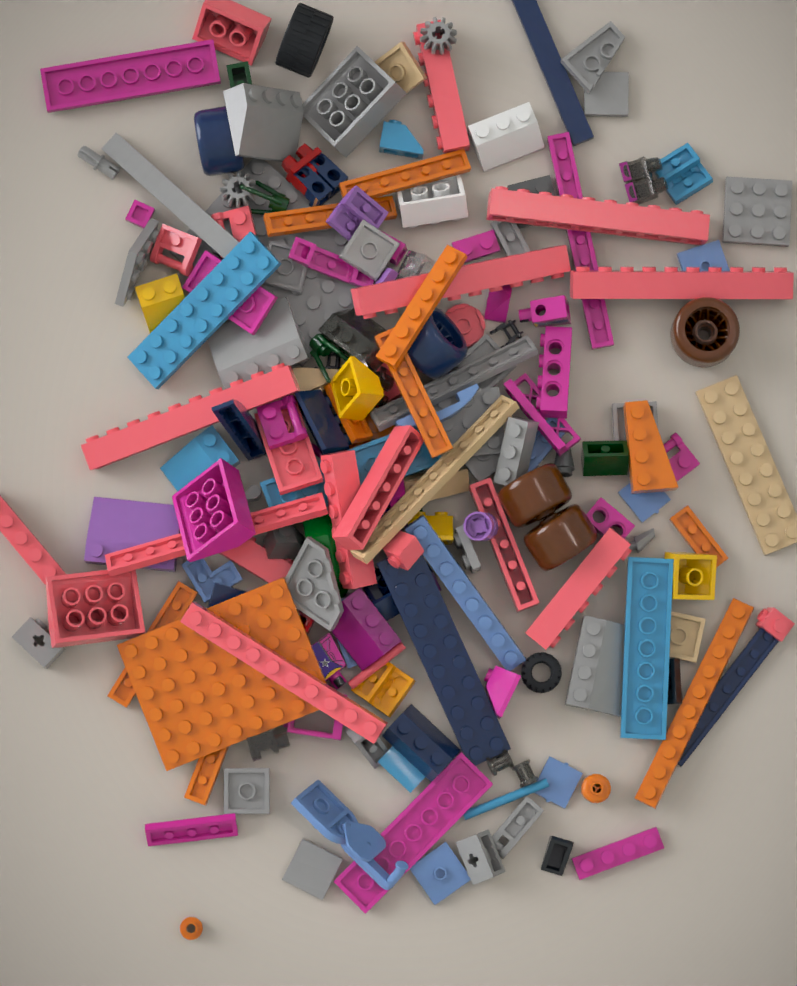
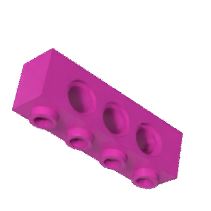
[536,326,572,419]

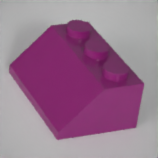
[331,588,401,671]

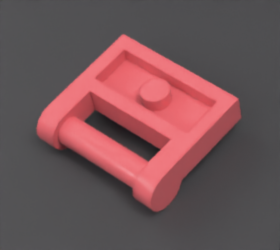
[211,205,257,259]
[150,224,202,276]

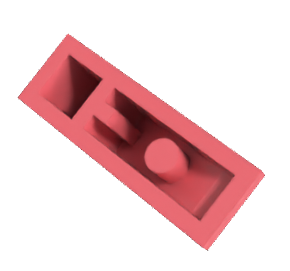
[382,531,424,571]

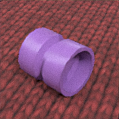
[463,512,498,541]

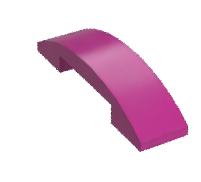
[288,237,374,287]

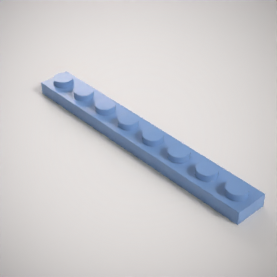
[405,515,526,671]

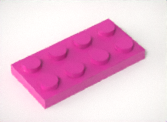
[182,250,278,335]

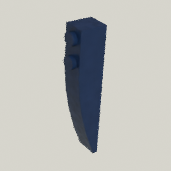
[212,399,267,461]

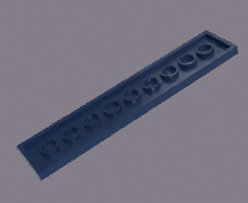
[377,554,511,766]

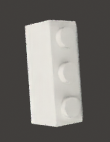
[467,102,545,172]
[396,175,468,228]

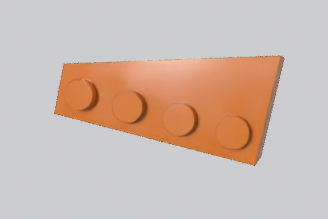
[623,400,678,494]

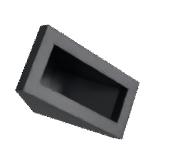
[541,836,574,876]

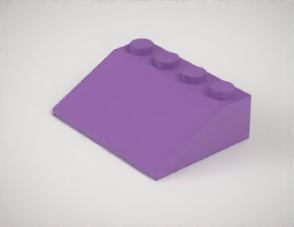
[84,497,180,572]

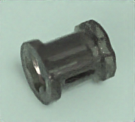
[485,749,514,776]
[511,759,539,788]

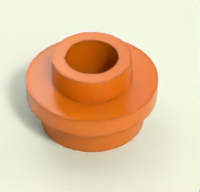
[180,917,203,940]

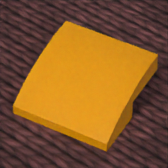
[351,662,416,718]

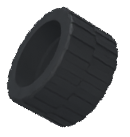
[275,3,334,78]

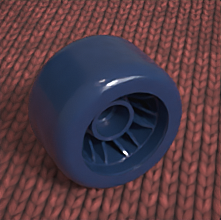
[194,106,244,176]
[407,307,468,379]

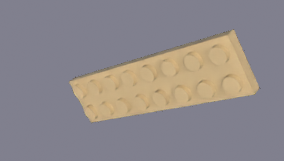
[695,375,797,556]

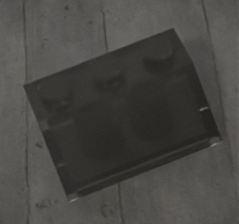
[318,308,387,373]

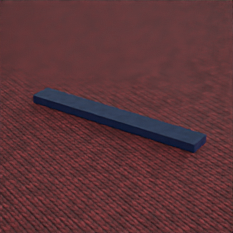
[512,0,594,146]
[678,628,779,767]

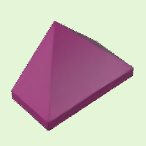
[484,284,512,323]

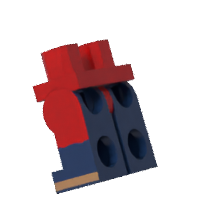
[281,143,348,207]

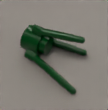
[240,181,290,215]
[309,334,349,383]

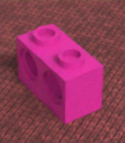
[586,497,635,538]

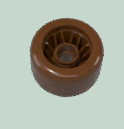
[670,297,740,368]
[498,463,572,528]
[524,504,598,571]

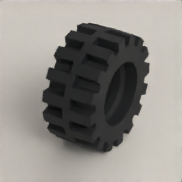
[521,652,562,693]

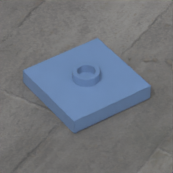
[677,240,730,271]
[410,842,471,905]

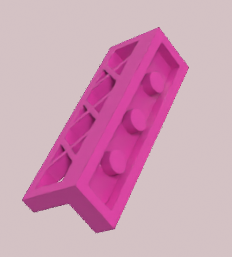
[504,373,581,456]

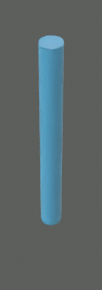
[464,778,549,820]

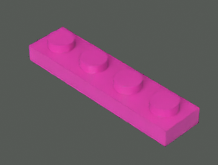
[145,813,238,847]
[571,827,664,880]

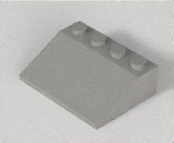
[302,46,407,157]
[223,83,303,162]
[208,297,312,389]
[565,615,625,717]

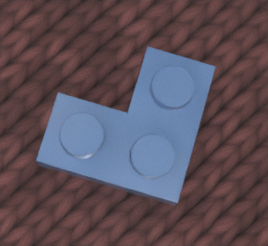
[181,558,243,603]

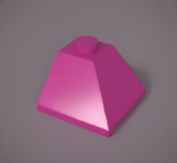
[484,666,521,719]

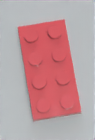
[254,403,323,495]

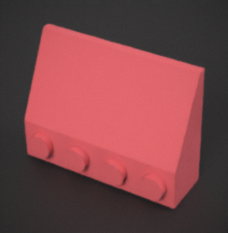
[46,570,145,648]

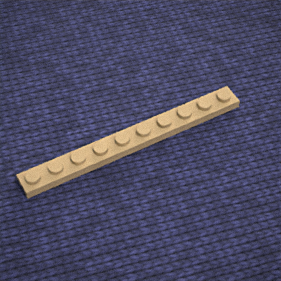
[350,395,520,564]

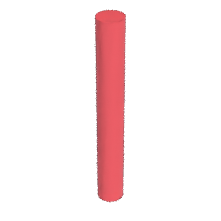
[347,642,406,689]

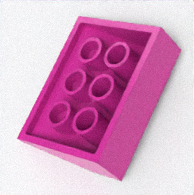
[172,458,256,562]

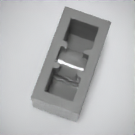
[12,617,65,669]
[456,829,506,885]

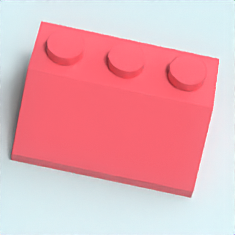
[192,0,272,66]

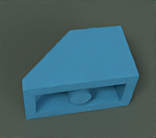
[379,120,424,159]

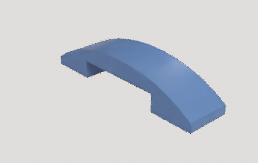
[395,384,479,429]

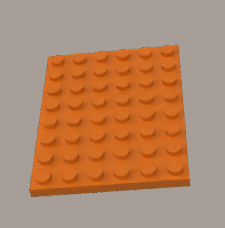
[117,577,327,771]

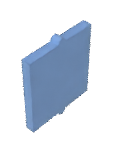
[618,483,671,523]
[535,756,583,809]

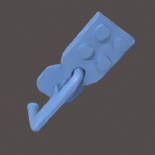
[291,779,409,890]

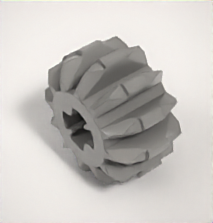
[420,17,457,55]
[220,171,258,208]

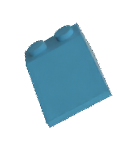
[160,425,240,491]

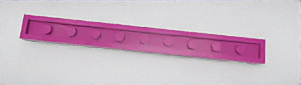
[547,132,614,350]

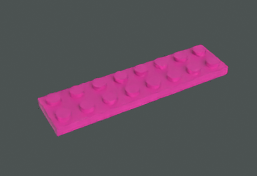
[40,39,221,113]
[333,752,493,914]

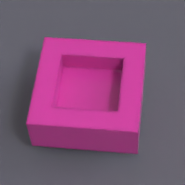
[125,200,155,229]

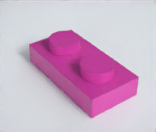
[451,229,500,263]

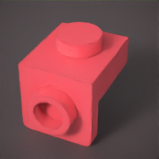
[755,607,795,642]

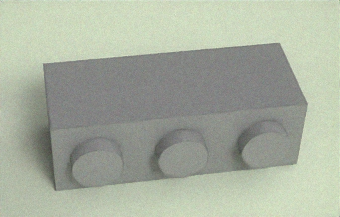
[493,417,539,486]

